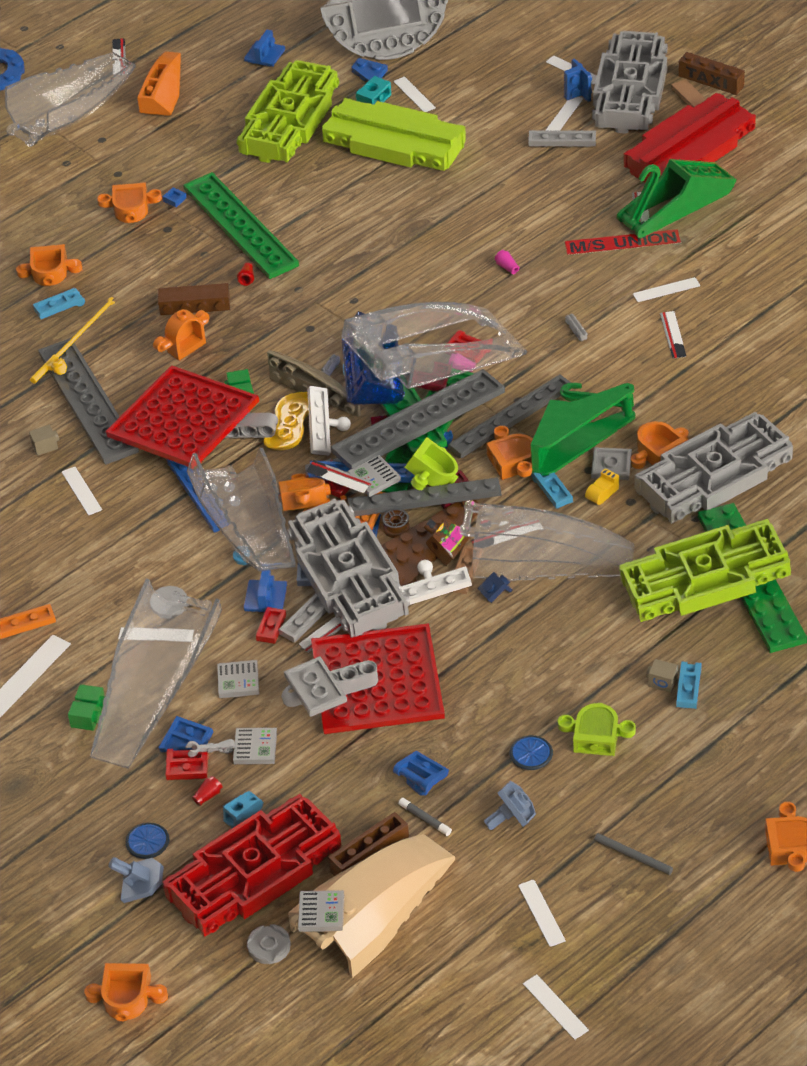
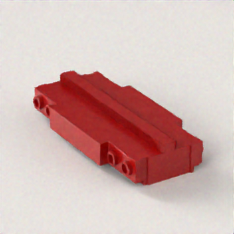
[623,92,756,183]
[163,793,342,937]

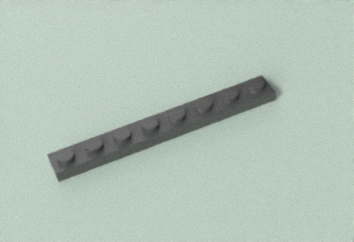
[449,374,571,459]
[348,477,501,517]

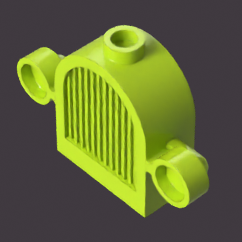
[404,437,458,490]
[558,703,636,756]

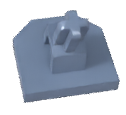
[484,781,536,830]
[108,857,164,903]

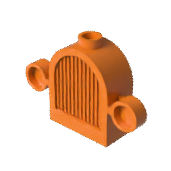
[97,182,162,223]
[16,244,82,286]
[153,309,209,361]
[631,421,689,469]
[487,426,533,480]
[279,473,331,511]
[765,802,807,872]
[84,963,168,1022]

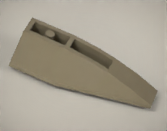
[267,350,361,417]

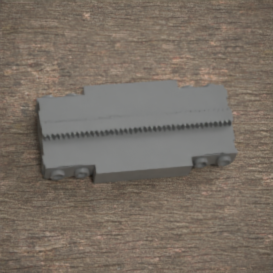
[592,31,668,133]
[635,412,793,524]
[287,498,410,637]

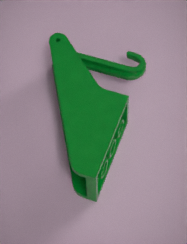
[616,159,737,238]
[531,383,636,476]

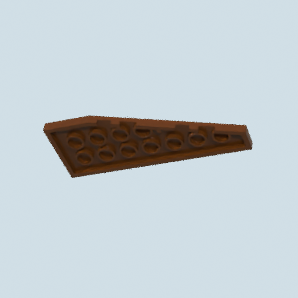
[381,500,481,586]

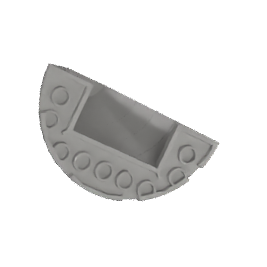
[320,0,448,60]

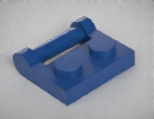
[393,751,449,792]

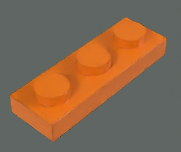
[0,604,56,639]

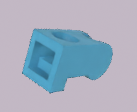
[223,791,263,828]

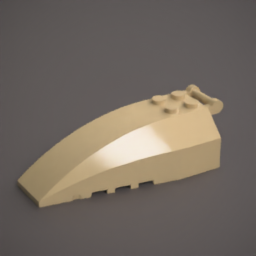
[288,834,455,978]

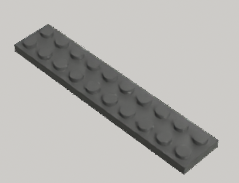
[38,338,139,465]
[331,369,505,470]

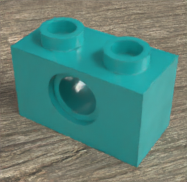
[356,76,392,105]

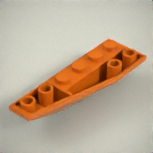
[137,51,181,116]

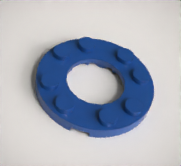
[0,48,25,91]

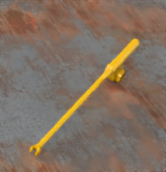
[30,297,115,384]

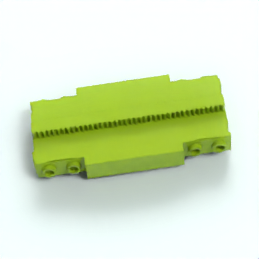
[237,60,339,163]
[322,98,466,171]
[619,519,791,622]

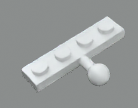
[307,386,351,456]
[401,560,472,605]

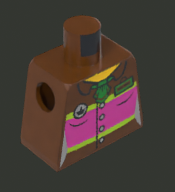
[423,519,472,566]

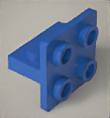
[244,30,285,67]
[564,59,592,102]
[244,567,287,612]

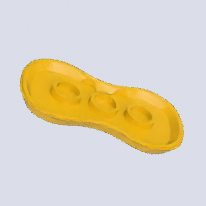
[263,392,309,450]

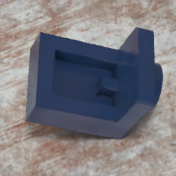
[478,572,513,603]

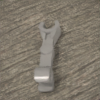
[186,739,236,757]

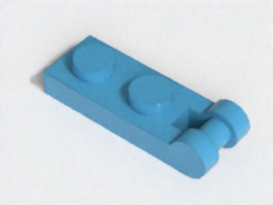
[33,288,85,319]
[531,472,573,509]
[676,661,702,709]

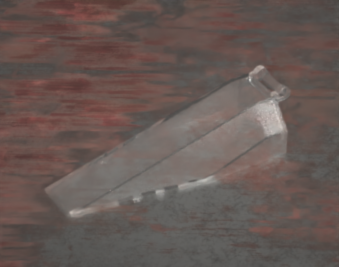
[90,578,222,769]

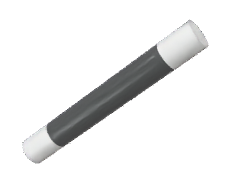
[398,798,452,836]

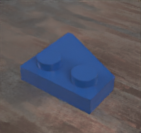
[351,58,388,81]
[159,716,214,753]

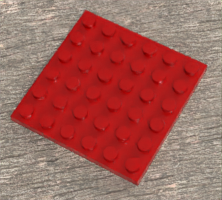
[106,365,260,469]
[311,623,445,734]

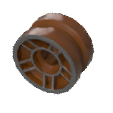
[382,509,410,538]

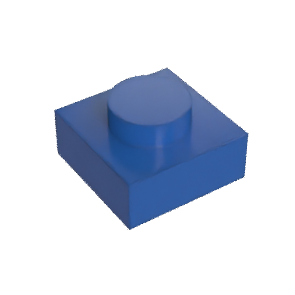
[162,188,187,207]

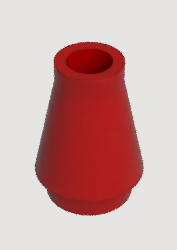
[237,263,254,286]
[192,776,223,806]

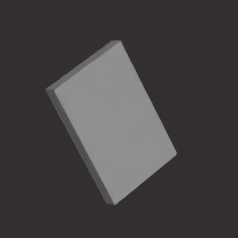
[284,657,347,717]

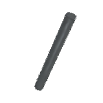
[594,833,673,875]

